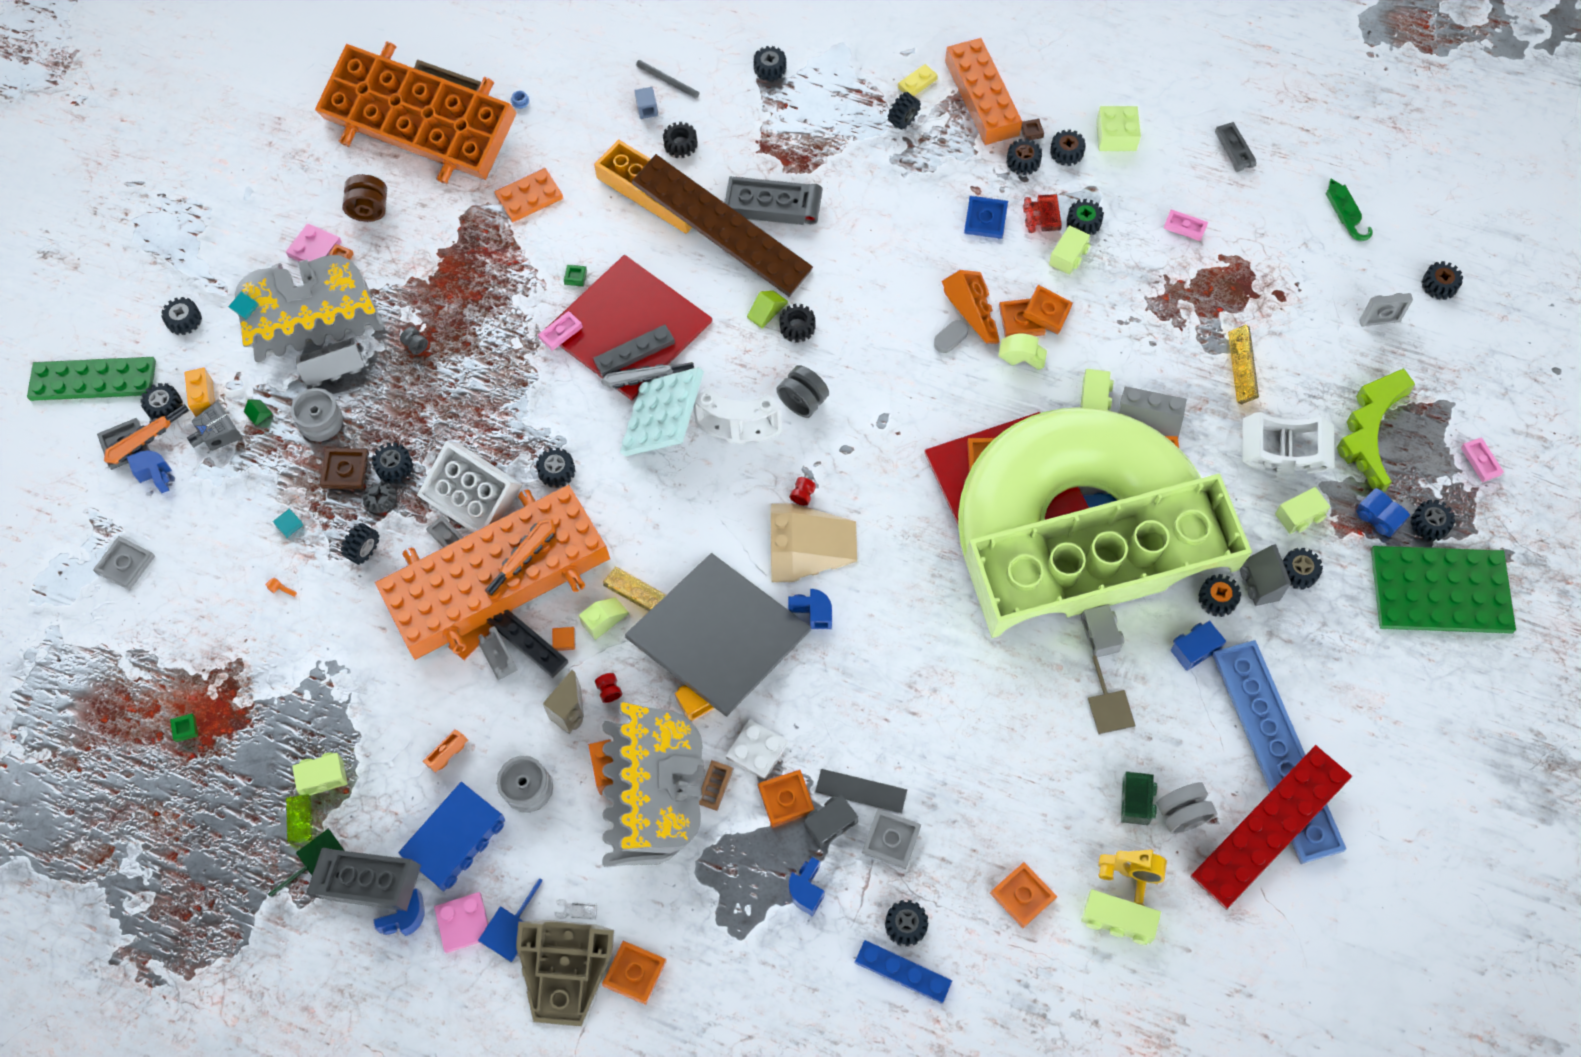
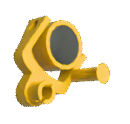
[1098,849,1167,906]

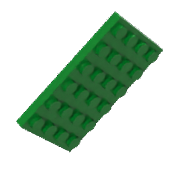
[1371,546,1516,634]

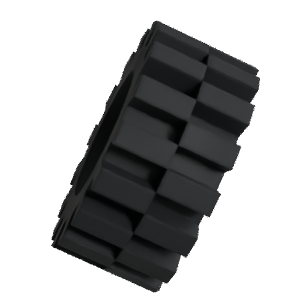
[663,121,698,158]
[779,304,816,343]

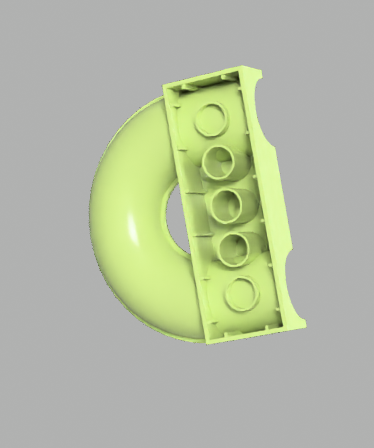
[958,407,1252,638]

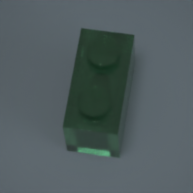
[1121,771,1157,825]

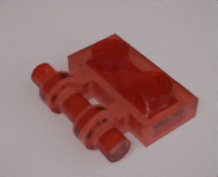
[1023,194,1062,233]

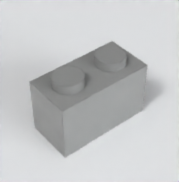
[1081,604,1124,657]

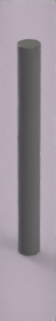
[636,60,700,98]

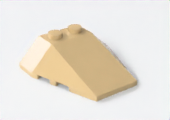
[771,503,857,582]

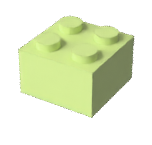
[1096,106,1141,151]

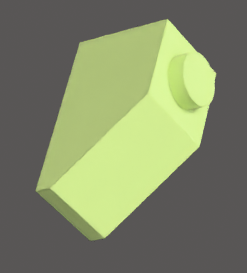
[579,597,629,640]

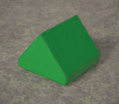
[243,399,272,426]

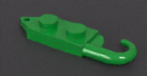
[1326,178,1373,241]

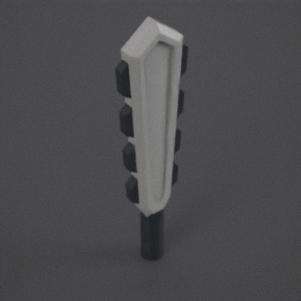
[601,362,694,389]

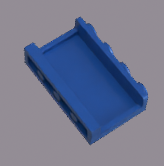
[398,781,505,892]

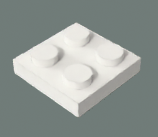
[726,719,788,781]

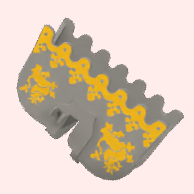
[235,255,385,362]
[602,702,706,867]

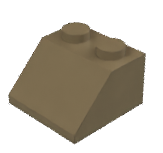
[543,670,584,734]

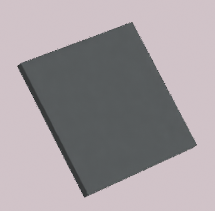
[625,553,811,717]

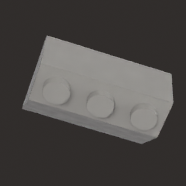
[296,337,364,388]
[1118,386,1187,438]

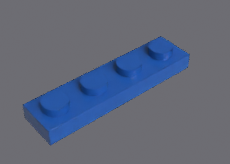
[855,940,953,1004]

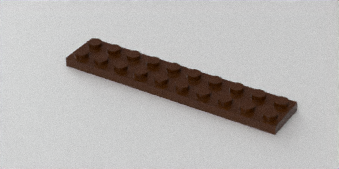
[632,154,813,297]

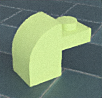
[998,334,1047,370]

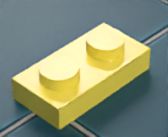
[898,64,938,96]

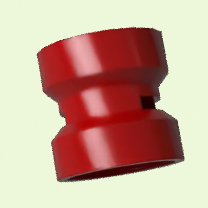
[789,477,816,506]
[594,673,623,703]

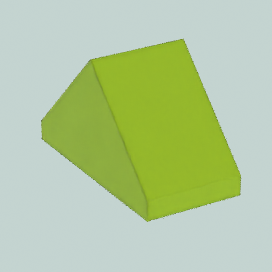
[747,290,788,328]

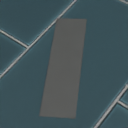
[815,769,907,813]

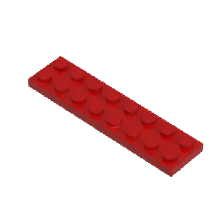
[1190,745,1353,910]

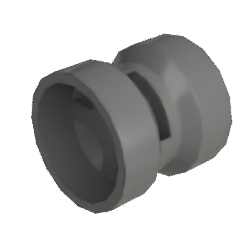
[400,327,428,355]

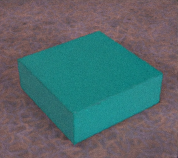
[228,291,259,320]
[272,508,304,538]

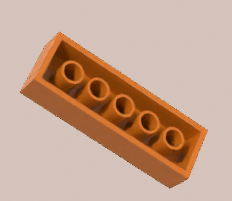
[945,38,1022,145]

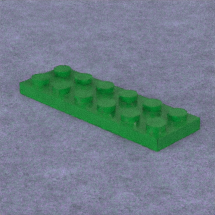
[27,357,156,401]

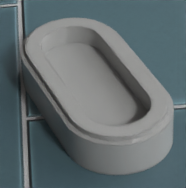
[934,320,968,353]

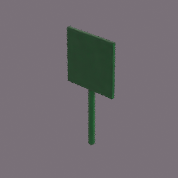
[268,828,345,897]

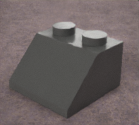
[1240,544,1291,606]

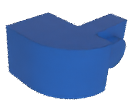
[127,450,172,493]
[788,589,832,629]
[789,857,825,917]
[373,888,425,936]

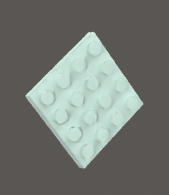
[620,367,704,456]

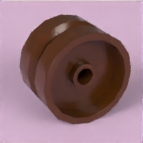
[342,174,388,222]

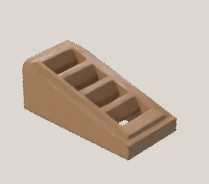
[699,760,734,811]

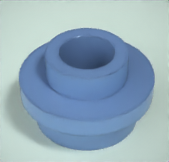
[511,90,530,109]

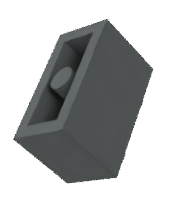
[804,795,858,849]

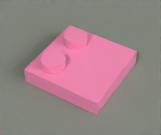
[286,223,342,261]
[434,892,489,953]

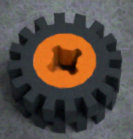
[1198,574,1241,617]

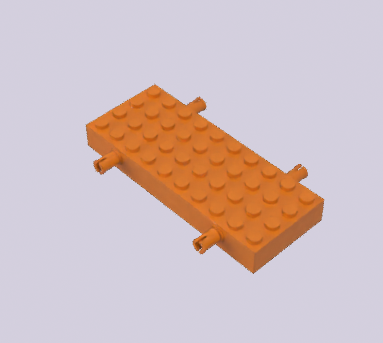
[315,41,517,184]
[374,485,610,660]

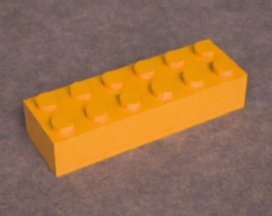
[594,139,692,234]

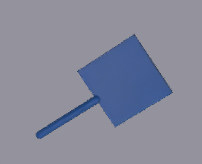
[478,879,543,963]

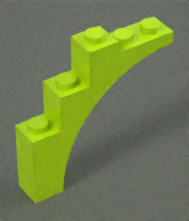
[1337,368,1415,492]

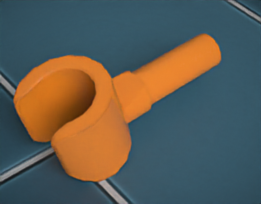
[265,578,297,597]

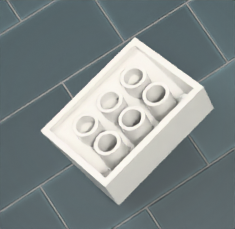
[417,441,523,532]

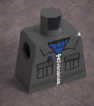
[186,401,242,451]

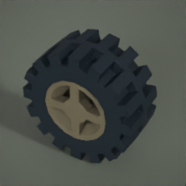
[1283,548,1323,590]

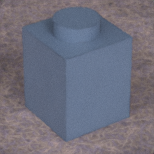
[634,86,658,119]

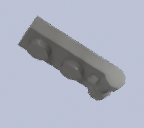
[1215,122,1256,172]

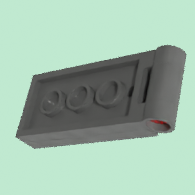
[724,176,823,225]
[306,848,421,911]

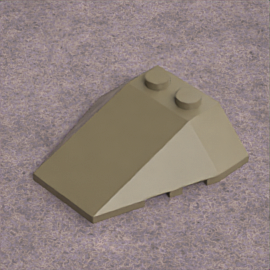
[516,920,614,1026]

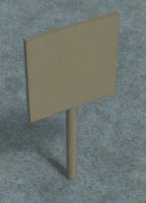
[1088,655,1136,734]

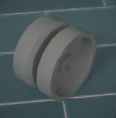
[776,365,829,418]

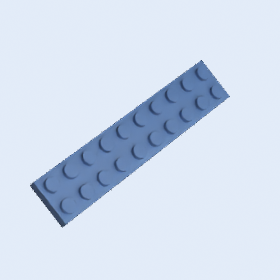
[1212,640,1347,864]

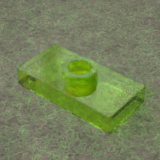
[286,794,313,844]

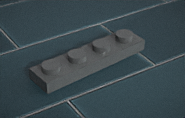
[593,325,675,377]

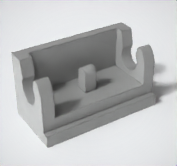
[478,626,517,680]

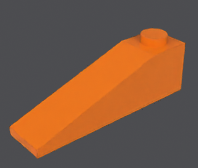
[941,270,1000,344]

